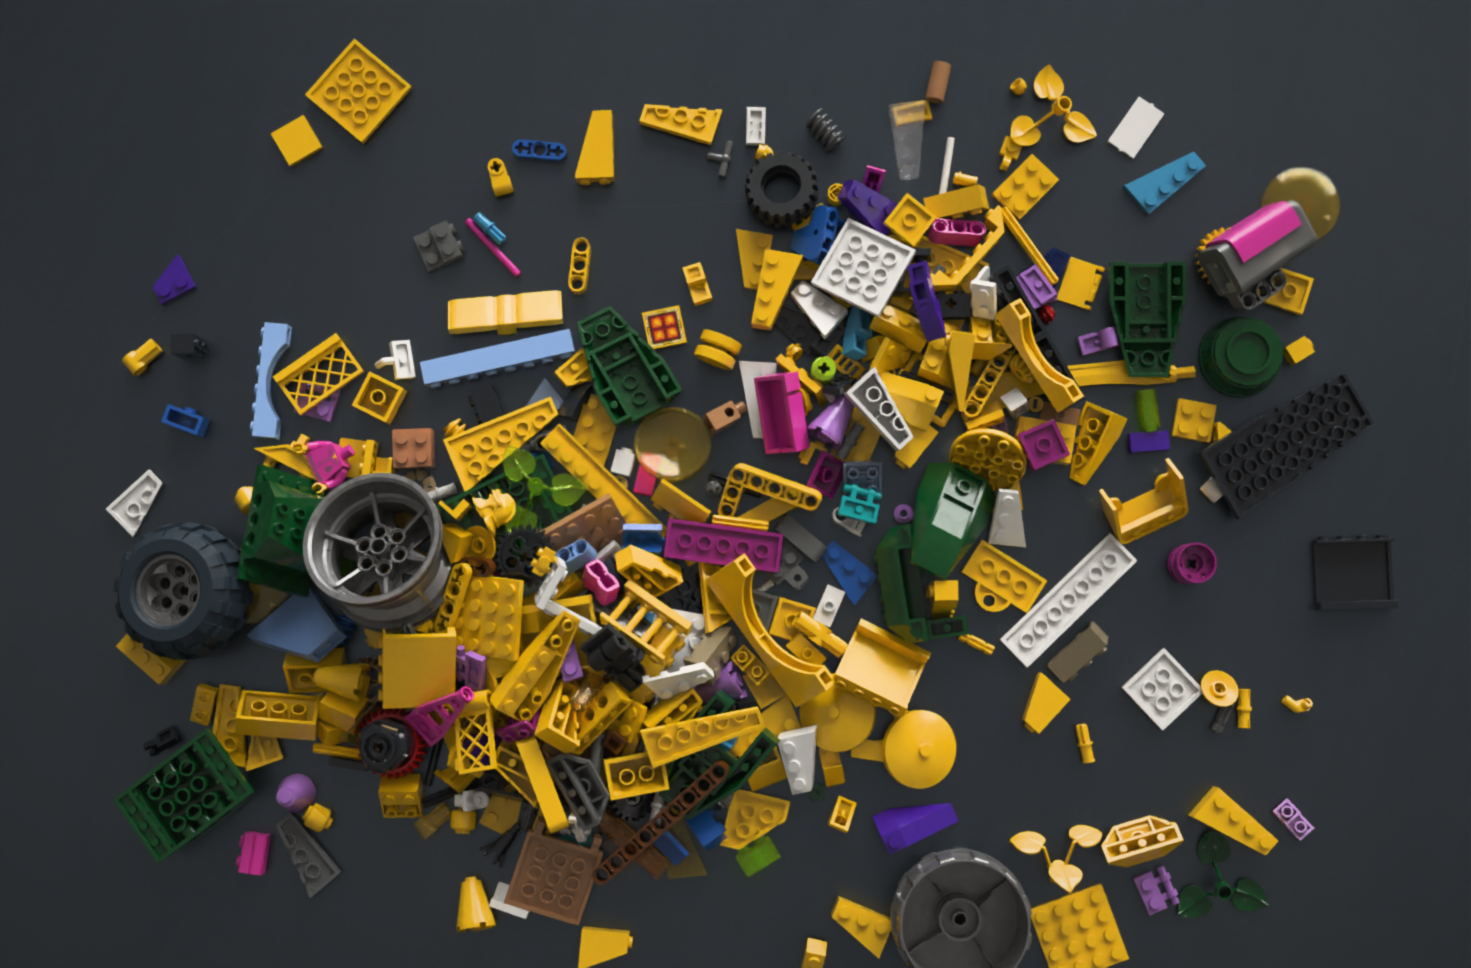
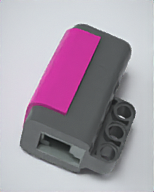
[1197,200,1317,311]

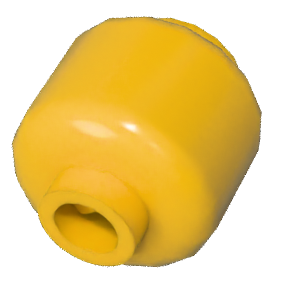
[234,487,253,515]
[302,803,333,832]
[450,807,477,834]

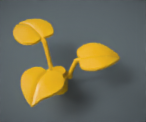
[1010,64,1097,146]
[1009,825,1102,894]

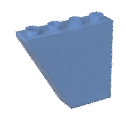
[247,587,347,663]

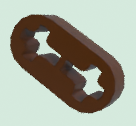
[459,556,496,577]

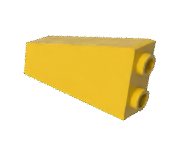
[575,110,614,185]

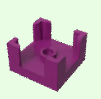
[1015,419,1070,472]

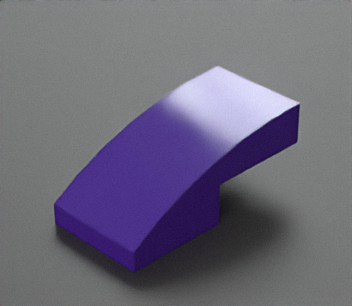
[1128,431,1170,453]

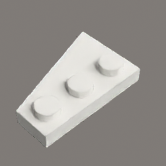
[987,488,1026,547]

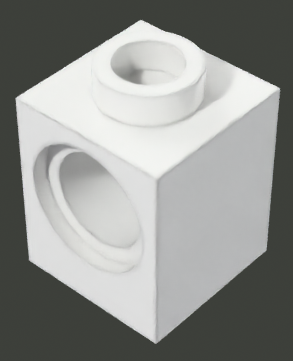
[611,447,636,478]

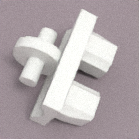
[455,788,490,811]

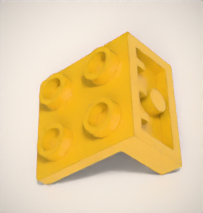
[339,438,379,478]

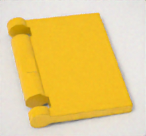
[1057,257,1105,311]

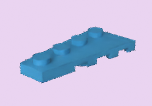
[1123,152,1206,215]

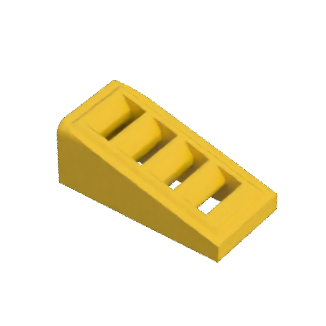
[827,344,866,380]

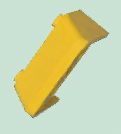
[1099,458,1189,544]

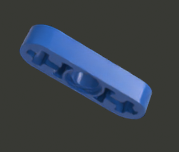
[512,139,567,162]

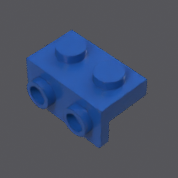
[622,524,662,555]

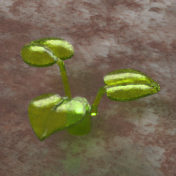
[503,446,587,539]

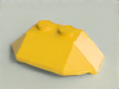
[1101,816,1184,867]

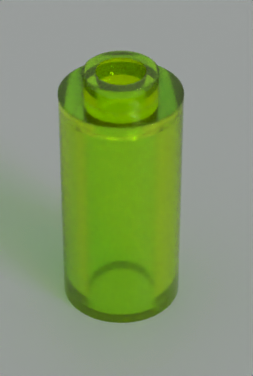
[1136,389,1161,432]

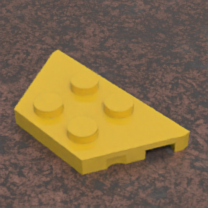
[698,562,732,634]

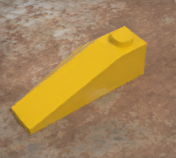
[944,330,975,412]

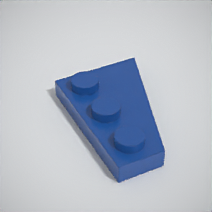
[822,540,877,606]

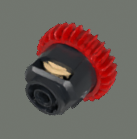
[356,708,429,779]

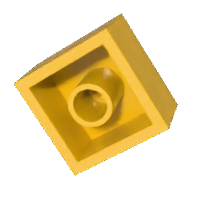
[352,371,408,425]

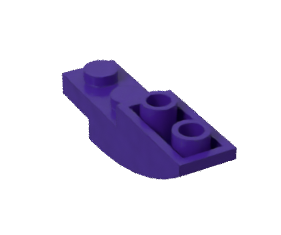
[907,261,947,342]

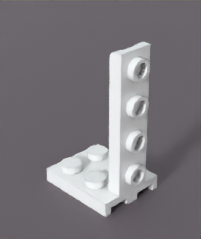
[534,557,603,635]

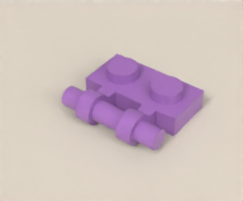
[456,645,486,691]
[1132,866,1180,915]

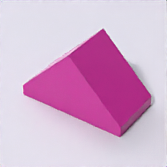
[862,165,886,193]

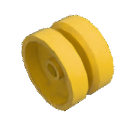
[693,329,742,371]

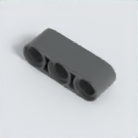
[773,513,828,563]

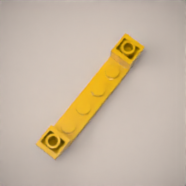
[931,205,1004,292]

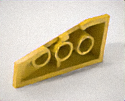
[878,372,944,432]
[1069,401,1127,485]

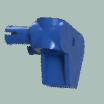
[790,205,846,265]

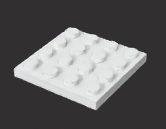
[811,218,916,317]

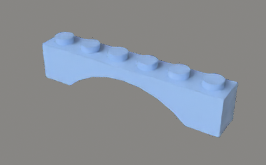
[250,322,292,440]

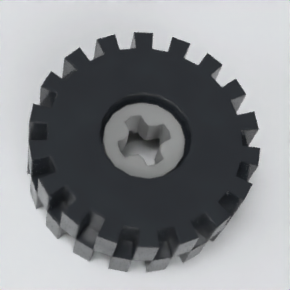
[605,783,655,822]

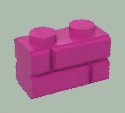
[236,831,271,875]

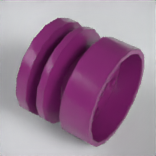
[1167,543,1217,584]

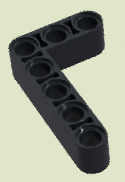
[481,769,571,812]

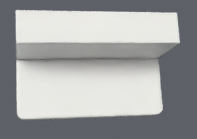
[489,882,530,919]

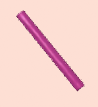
[465,218,521,277]

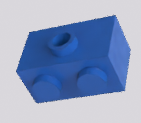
[161,404,210,438]
[683,807,727,852]

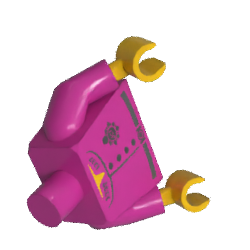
[293,441,355,497]

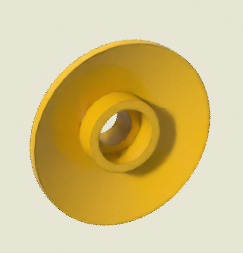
[466,526,496,559]
[1201,670,1239,707]

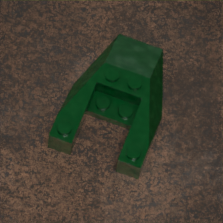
[658,689,781,820]

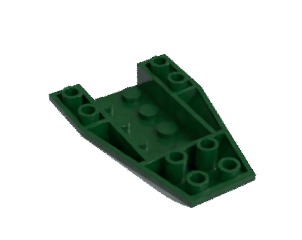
[910,462,996,581]

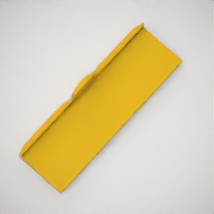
[448,291,563,335]

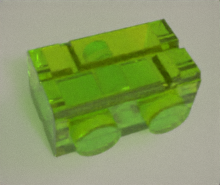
[736,835,781,877]

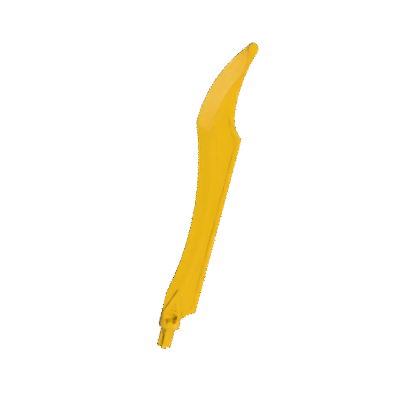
[941,360,1196,410]

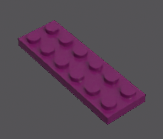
[663,518,783,573]

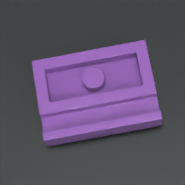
[1016,264,1057,310]

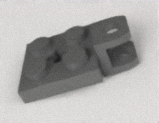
[762,532,809,591]

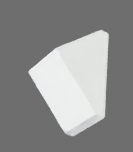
[1000,387,1029,420]

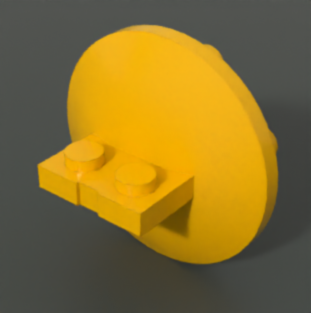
[949,429,1027,491]

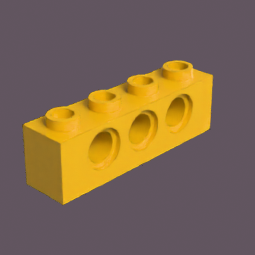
[570,681,633,755]

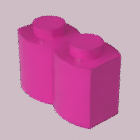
[582,559,619,606]

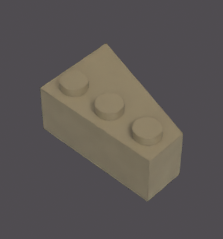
[1048,620,1109,683]
[683,625,737,686]

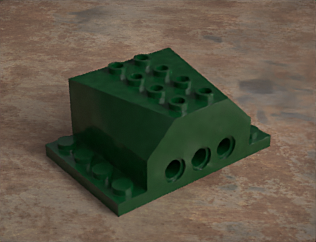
[437,454,573,568]
[236,464,327,598]
[113,728,254,864]

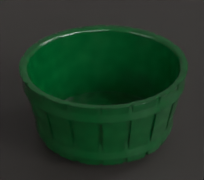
[1198,317,1283,398]

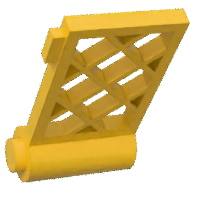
[448,689,497,775]

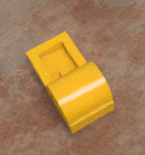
[190,683,219,726]

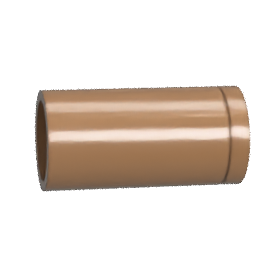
[925,61,951,104]

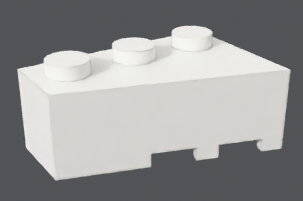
[778,725,817,795]

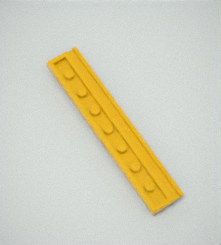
[540,423,667,537]

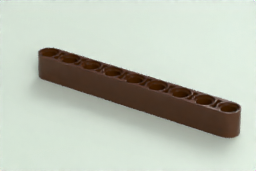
[592,761,729,885]

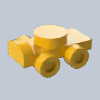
[530,546,557,577]

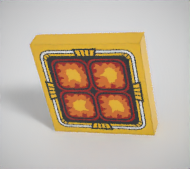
[642,305,687,350]

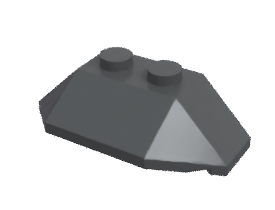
[545,753,610,832]

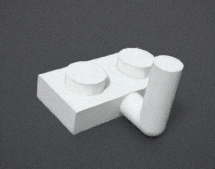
[375,340,416,380]

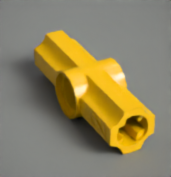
[792,611,848,658]

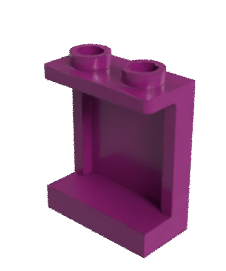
[496,702,544,744]

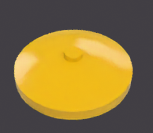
[799,674,876,752]
[882,710,956,789]

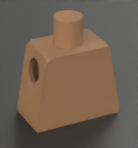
[701,401,747,437]

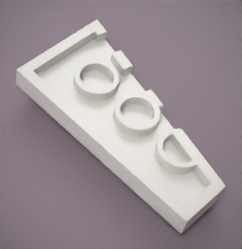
[739,361,777,439]

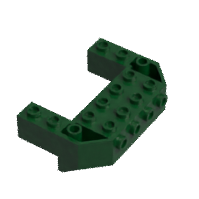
[874,524,969,643]

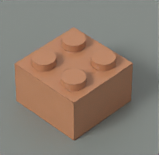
[392,428,435,470]

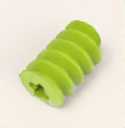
[810,356,836,385]

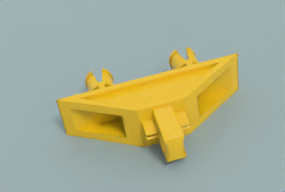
[254,434,318,481]

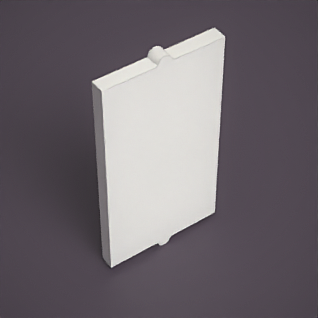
[1107,97,1165,159]

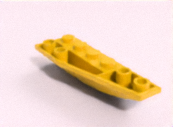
[490,610,581,722]

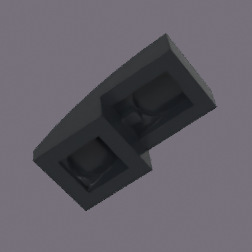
[558,384,593,420]

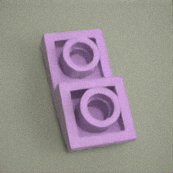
[1272,798,1314,842]

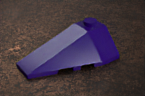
[872,803,958,855]

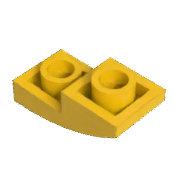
[730,644,772,687]

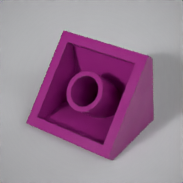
[806,450,843,500]

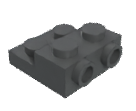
[413,220,465,273]

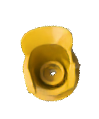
[472,489,516,538]

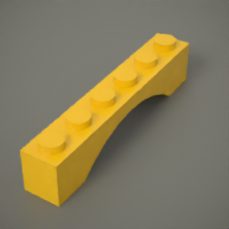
[995,298,1084,413]

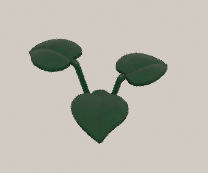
[1178,830,1268,918]

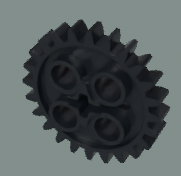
[493,524,558,588]
[658,568,703,614]

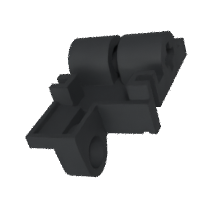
[580,623,646,693]

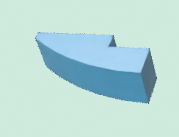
[843,305,872,361]

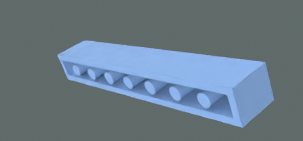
[420,329,576,389]

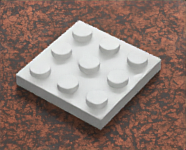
[1121,648,1202,731]

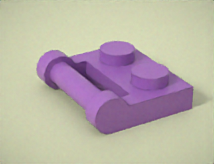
[293,379,340,423]

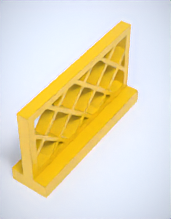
[273,333,364,415]

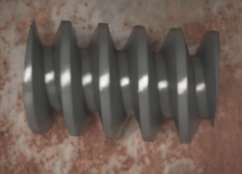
[806,108,846,151]

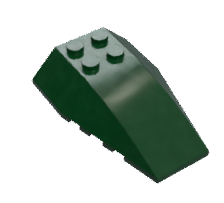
[1109,262,1187,377]
[577,306,683,426]

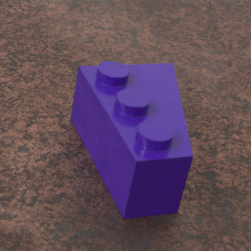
[838,179,898,236]

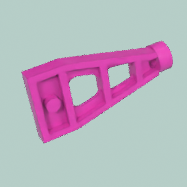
[405,686,474,747]

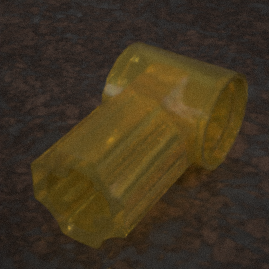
[569,674,604,713]
[413,802,452,840]

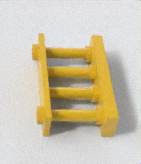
[600,580,692,666]

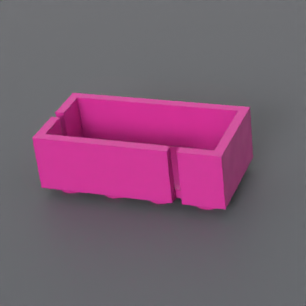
[754,371,810,454]

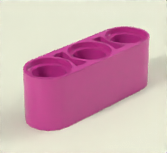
[928,219,986,246]

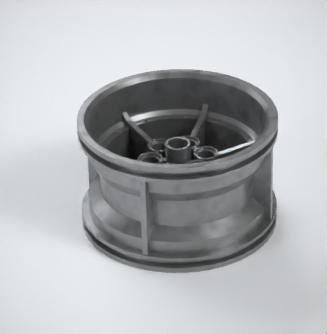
[303,473,460,633]

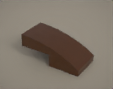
[603,729,628,759]

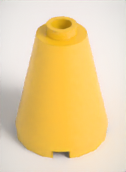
[313,663,371,702]
[456,876,496,932]

